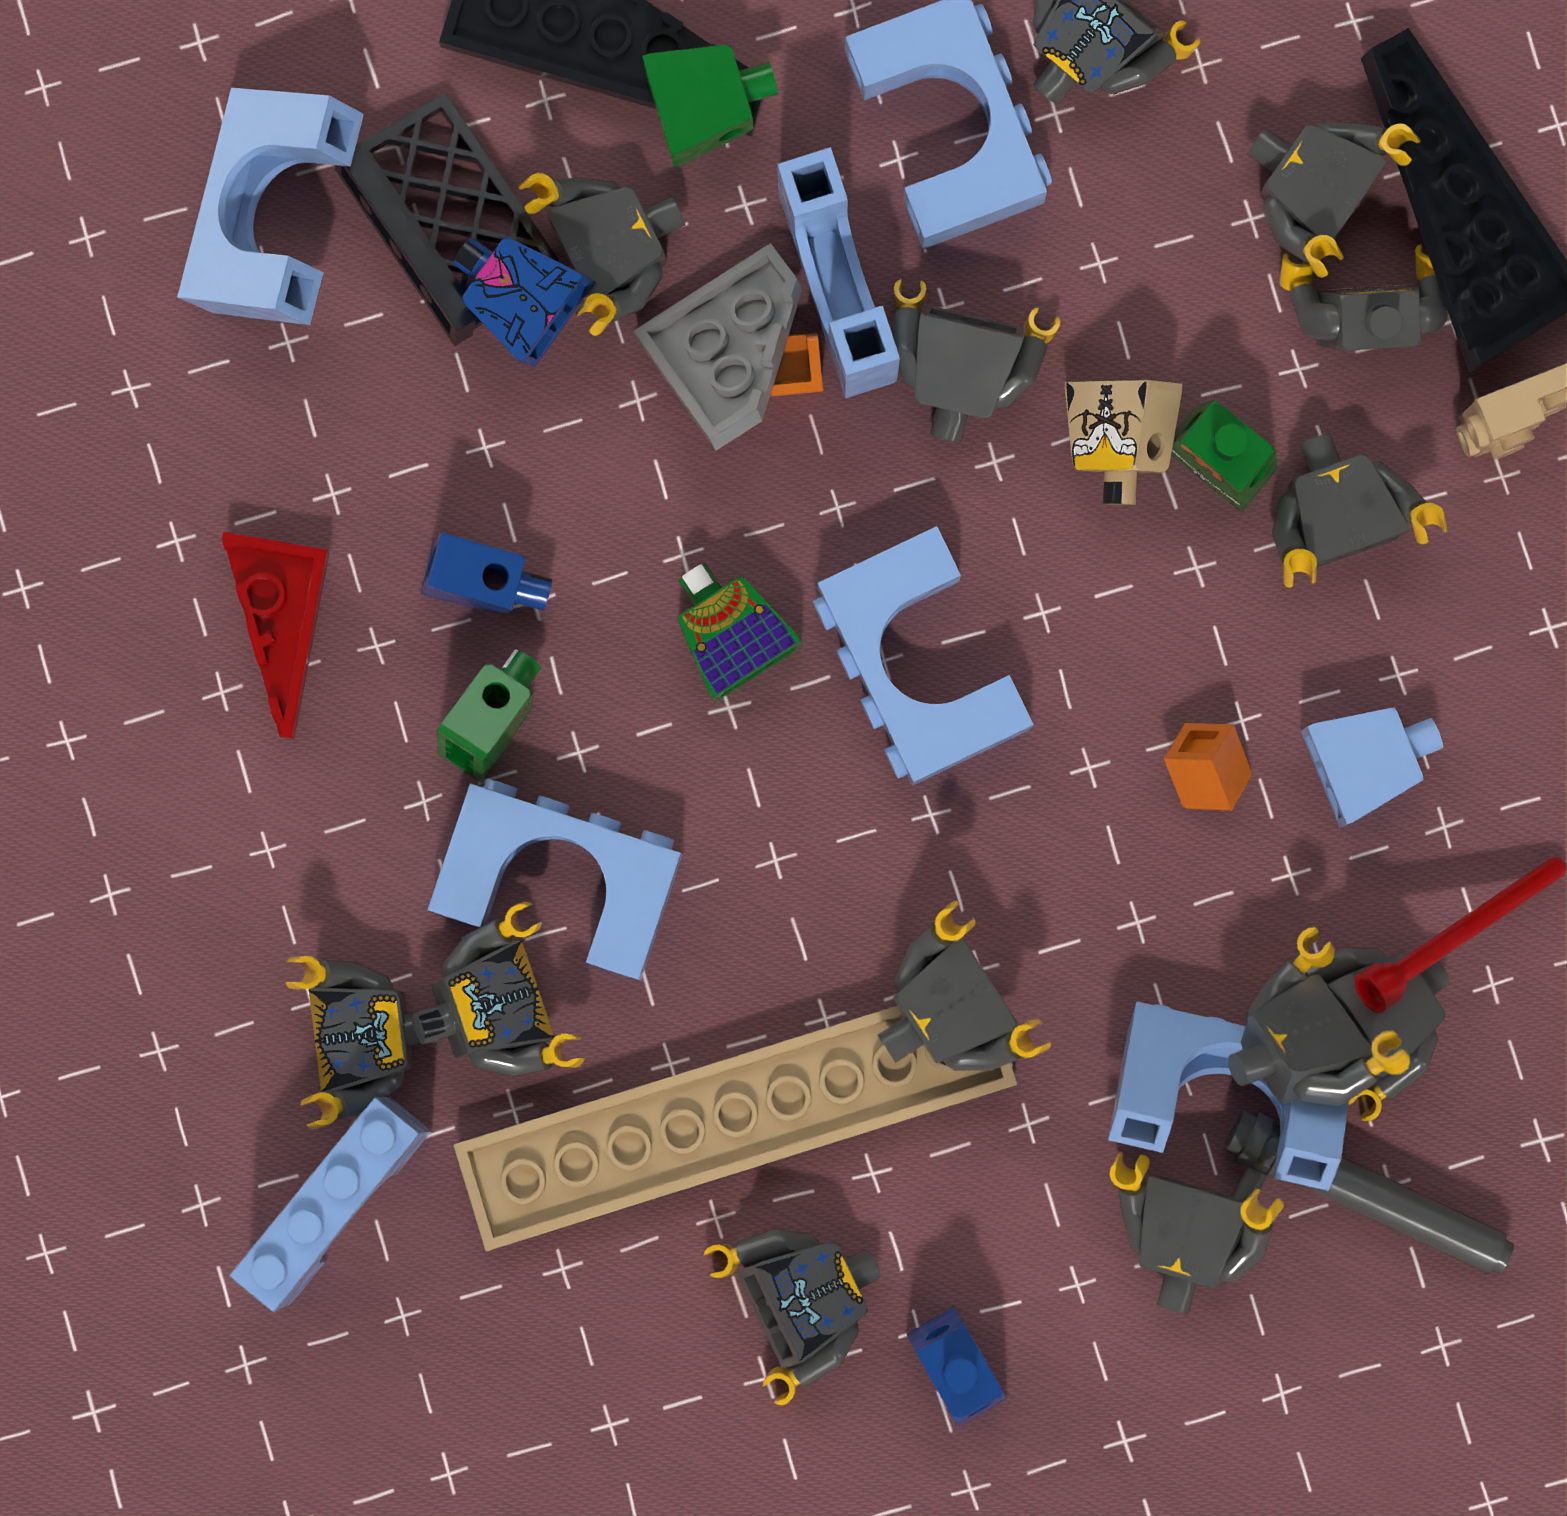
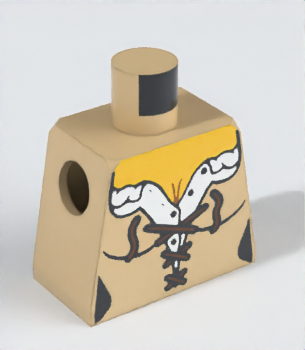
[1065,380,1182,505]

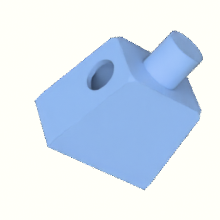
[1301,707,1443,828]

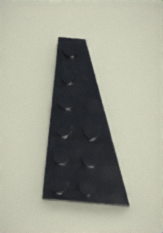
[439,0,764,136]
[1361,28,1567,374]

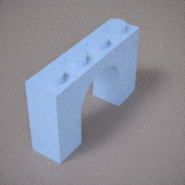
[845,0,1052,250]
[177,88,364,325]
[777,147,900,399]
[812,526,1034,786]
[428,778,682,981]
[1108,1001,1349,1191]
[229,1096,432,1312]

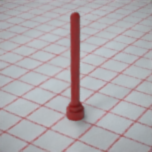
[1354,857,1567,1013]

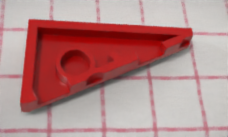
[222,531,330,740]

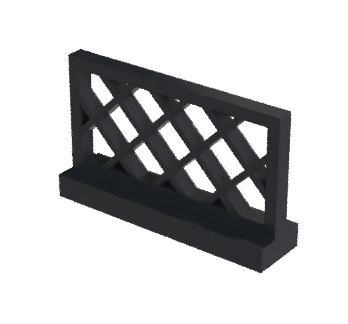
[335,92,561,346]

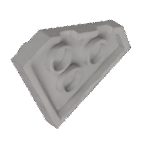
[633,243,802,451]

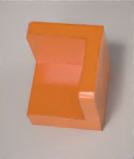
[770,332,823,396]
[1164,723,1252,811]

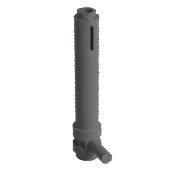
[1224,1110,1514,1274]

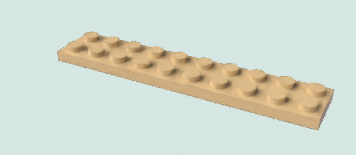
[454,1006,1017,1251]

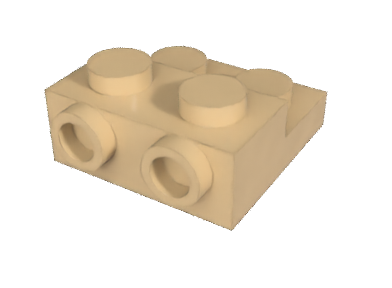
[1456,363,1567,460]

